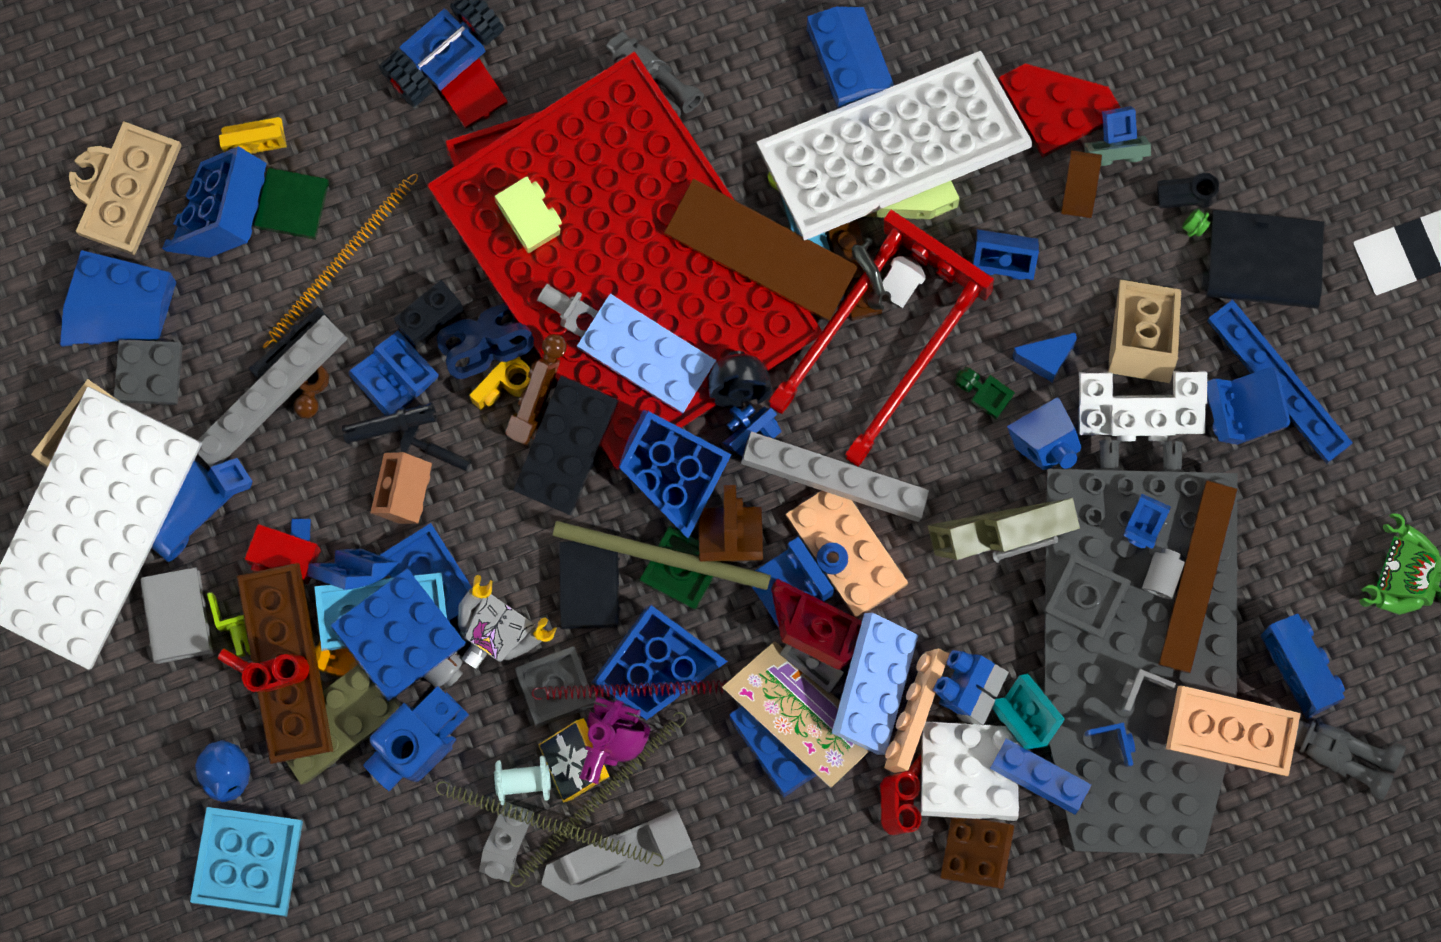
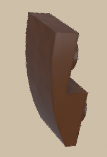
[1061,150,1102,218]

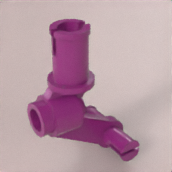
[579,696,641,784]

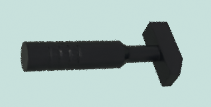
[400,426,472,472]

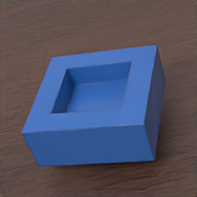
[1102,106,1137,144]
[208,458,253,498]

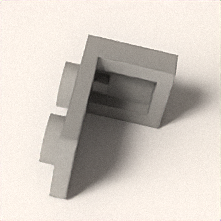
[479,802,533,882]

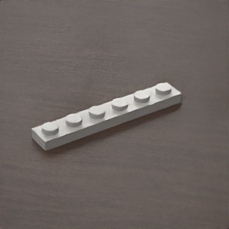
[198,315,348,467]
[741,432,929,522]

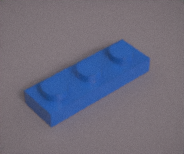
[990,738,1091,815]

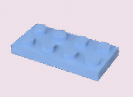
[576,294,716,414]
[832,613,918,755]

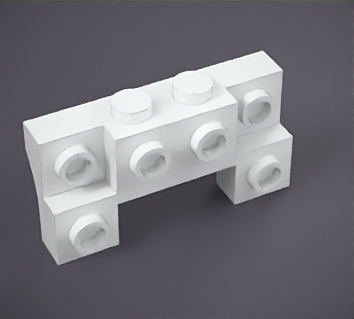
[1078,371,1207,441]

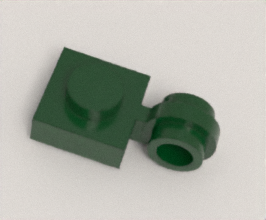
[954,366,1015,419]

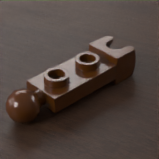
[505,334,567,445]

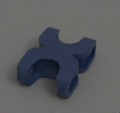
[437,303,534,379]

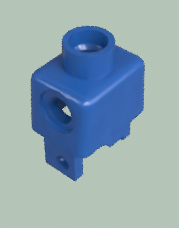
[363,686,469,791]

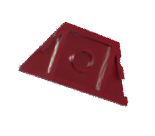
[771,578,862,670]

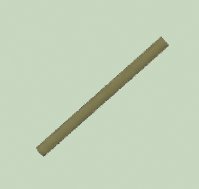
[553,521,771,590]

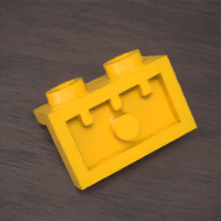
[219,117,287,154]

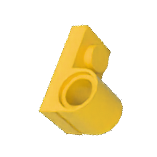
[469,357,530,410]

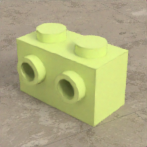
[495,177,562,254]

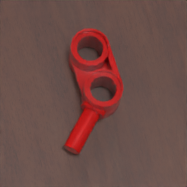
[218,648,309,692]
[880,755,922,835]

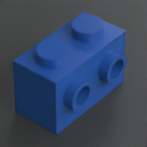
[972,229,1039,280]

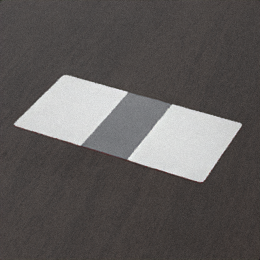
[1354,210,1441,295]

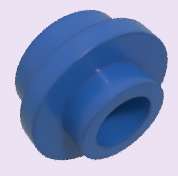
[817,543,848,575]

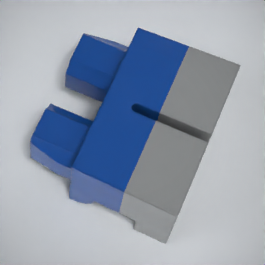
[933,650,1009,725]

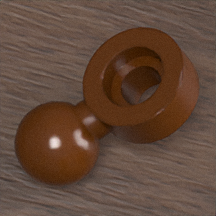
[294,365,329,419]

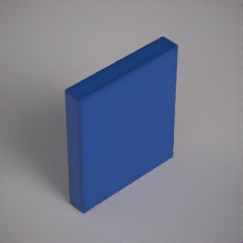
[291,519,311,541]

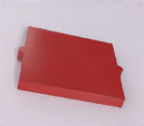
[441,59,508,129]

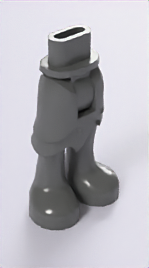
[606,31,704,118]
[1295,720,1406,801]

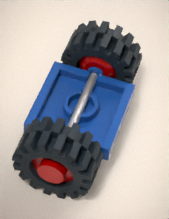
[379,0,504,107]

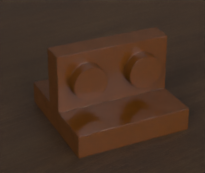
[699,485,763,562]

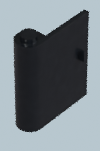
[1200,209,1324,309]

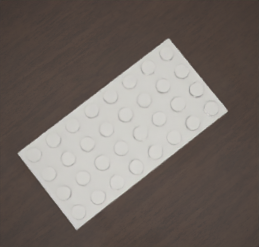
[757,51,1032,241]
[0,387,202,670]

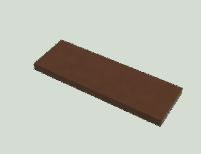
[664,178,858,322]
[237,563,333,764]

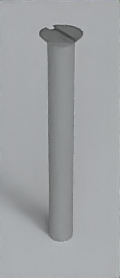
[993,536,1058,563]

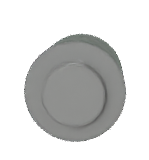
[1142,548,1185,599]

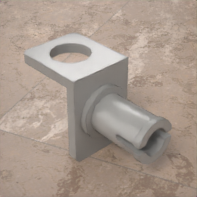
[537,284,598,338]

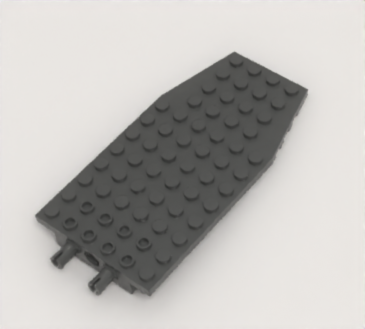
[1044,440,1238,855]

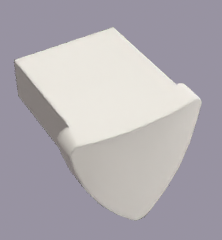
[882,256,926,308]

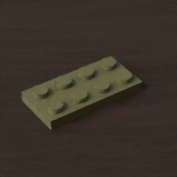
[286,664,401,785]

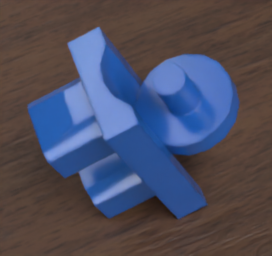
[722,404,782,457]

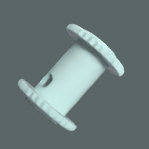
[494,756,551,805]

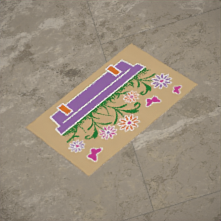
[722,641,869,788]

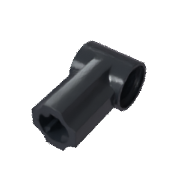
[1157,173,1220,209]

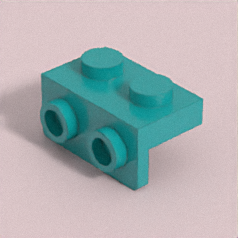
[992,674,1065,749]

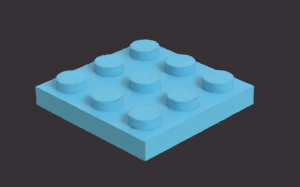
[190,807,303,917]

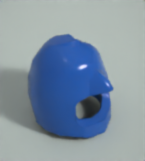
[195,740,250,802]

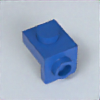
[1124,494,1171,548]

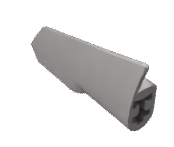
[541,809,700,901]

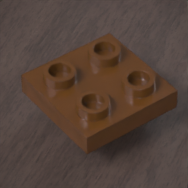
[940,817,1014,889]

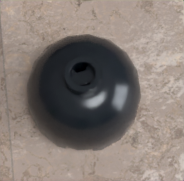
[708,351,772,408]

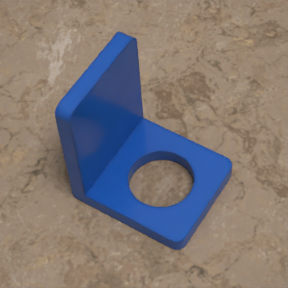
[1085,722,1135,767]

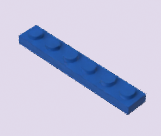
[1207,300,1353,464]

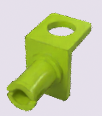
[207,592,251,657]

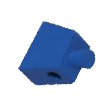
[1007,397,1082,470]

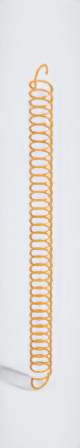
[263,174,418,348]

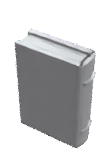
[140,567,213,664]

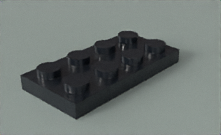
[513,375,620,515]

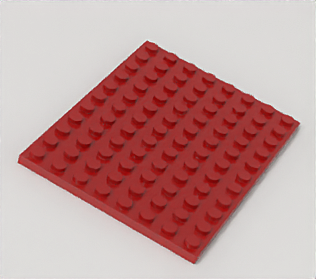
[427,51,822,471]

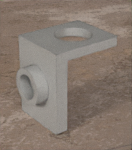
[1121,669,1176,713]

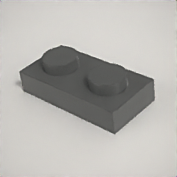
[780,644,849,693]

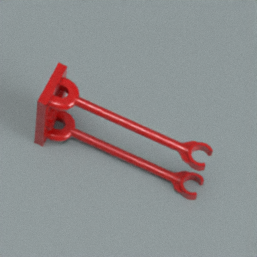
[768,209,994,467]

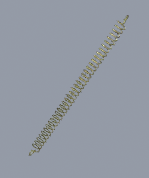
[510,712,686,887]
[436,781,664,866]

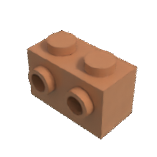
[370,452,432,524]

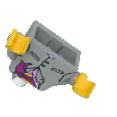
[458,575,557,670]

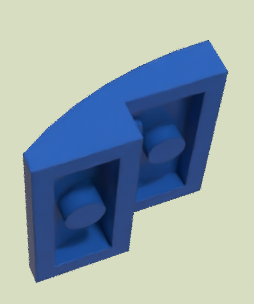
[349,331,439,415]
[307,549,399,590]

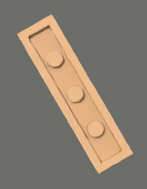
[884,648,949,773]

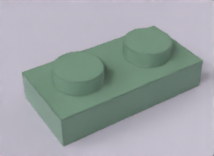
[1084,136,1151,166]

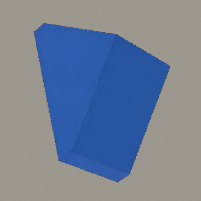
[1013,333,1077,382]

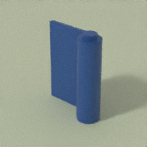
[151,460,233,562]

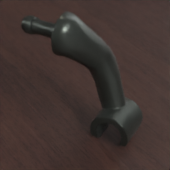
[852,237,891,310]

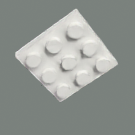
[921,722,1019,821]

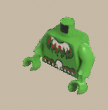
[1359,514,1441,615]

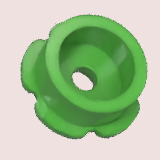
[1182,208,1210,237]

